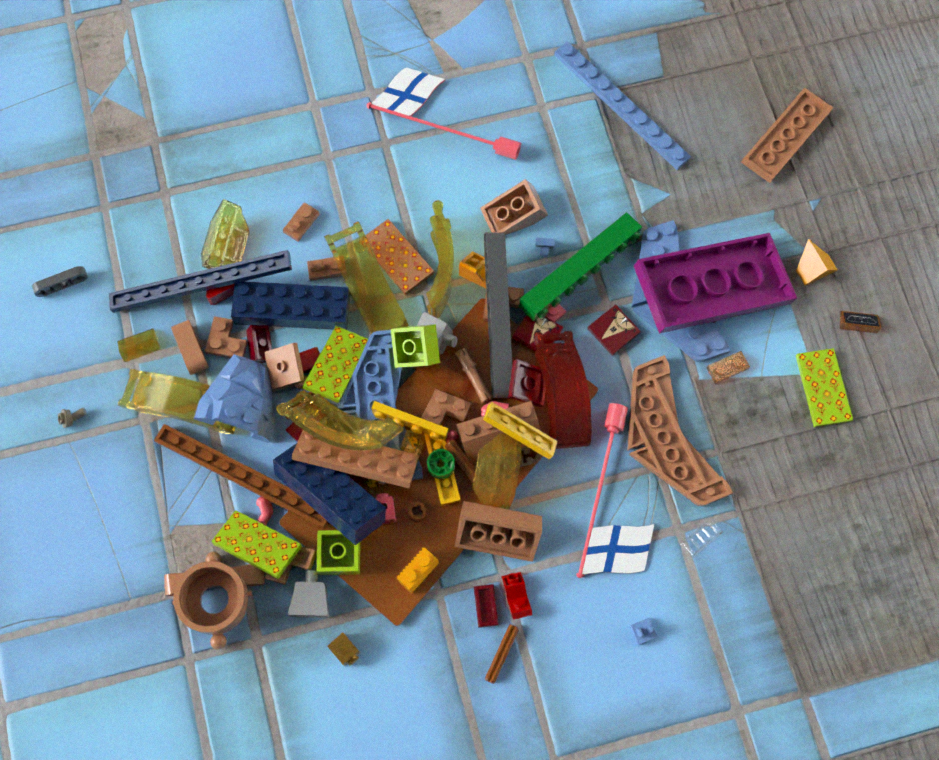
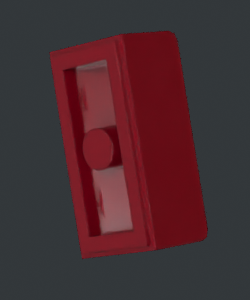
[246,325,272,363]

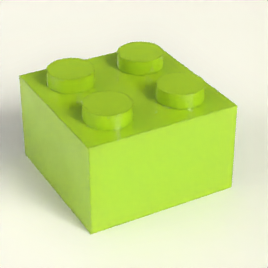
[391,324,440,368]
[317,530,360,575]

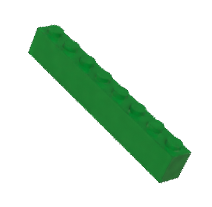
[518,212,642,322]

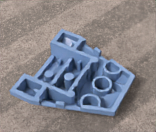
[194,354,275,443]

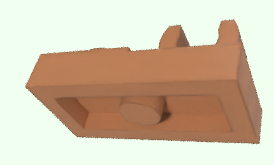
[283,202,320,242]
[307,256,347,281]

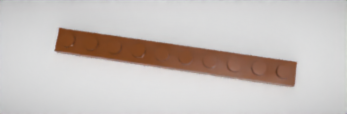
[154,424,328,529]

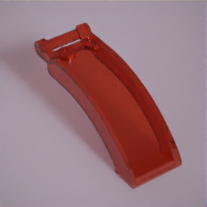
[533,331,592,449]

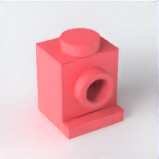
[375,493,396,524]

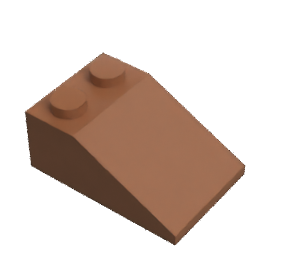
[480,179,548,235]

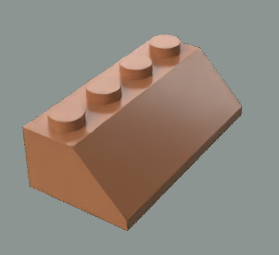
[456,401,540,465]
[455,501,542,562]

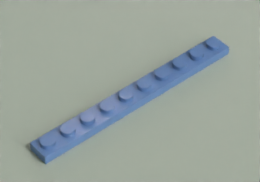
[554,41,691,170]

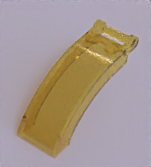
[426,200,454,319]
[324,221,409,335]
[117,369,236,435]
[276,390,404,451]

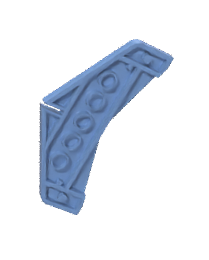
[632,220,730,362]
[337,330,423,480]

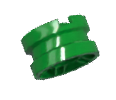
[427,449,455,479]

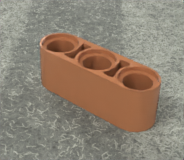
[171,320,209,375]

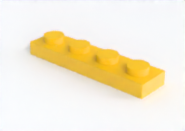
[371,401,448,441]
[483,402,557,459]
[424,425,461,506]

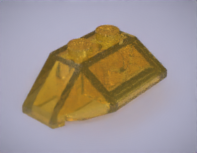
[201,199,250,269]
[473,433,521,510]

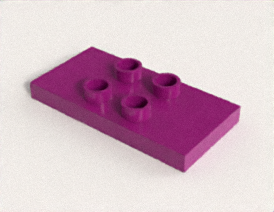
[634,233,797,334]

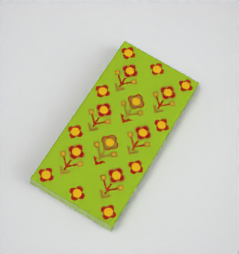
[303,326,368,403]
[796,348,853,427]
[212,510,302,579]

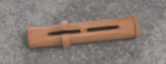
[455,348,493,404]

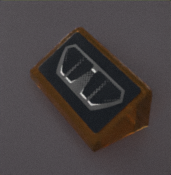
[840,311,881,333]

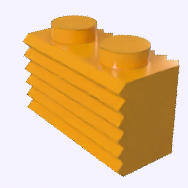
[397,548,439,593]

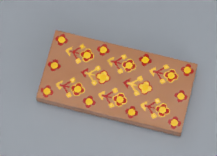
[359,219,434,295]

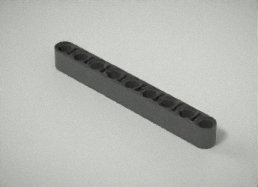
[484,232,512,398]

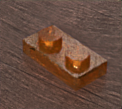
[706,351,750,384]

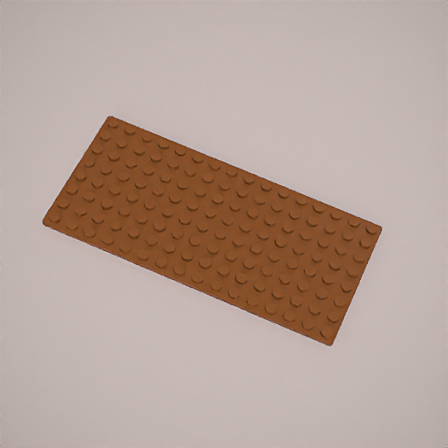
[279,298,598,626]

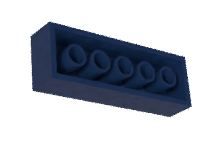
[231,282,350,330]
[273,443,386,545]

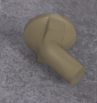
[58,408,87,428]

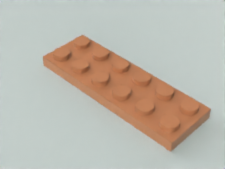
[741,88,833,183]
[292,427,419,488]

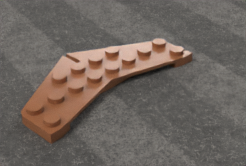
[627,355,733,506]

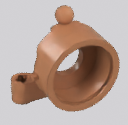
[164,552,265,650]

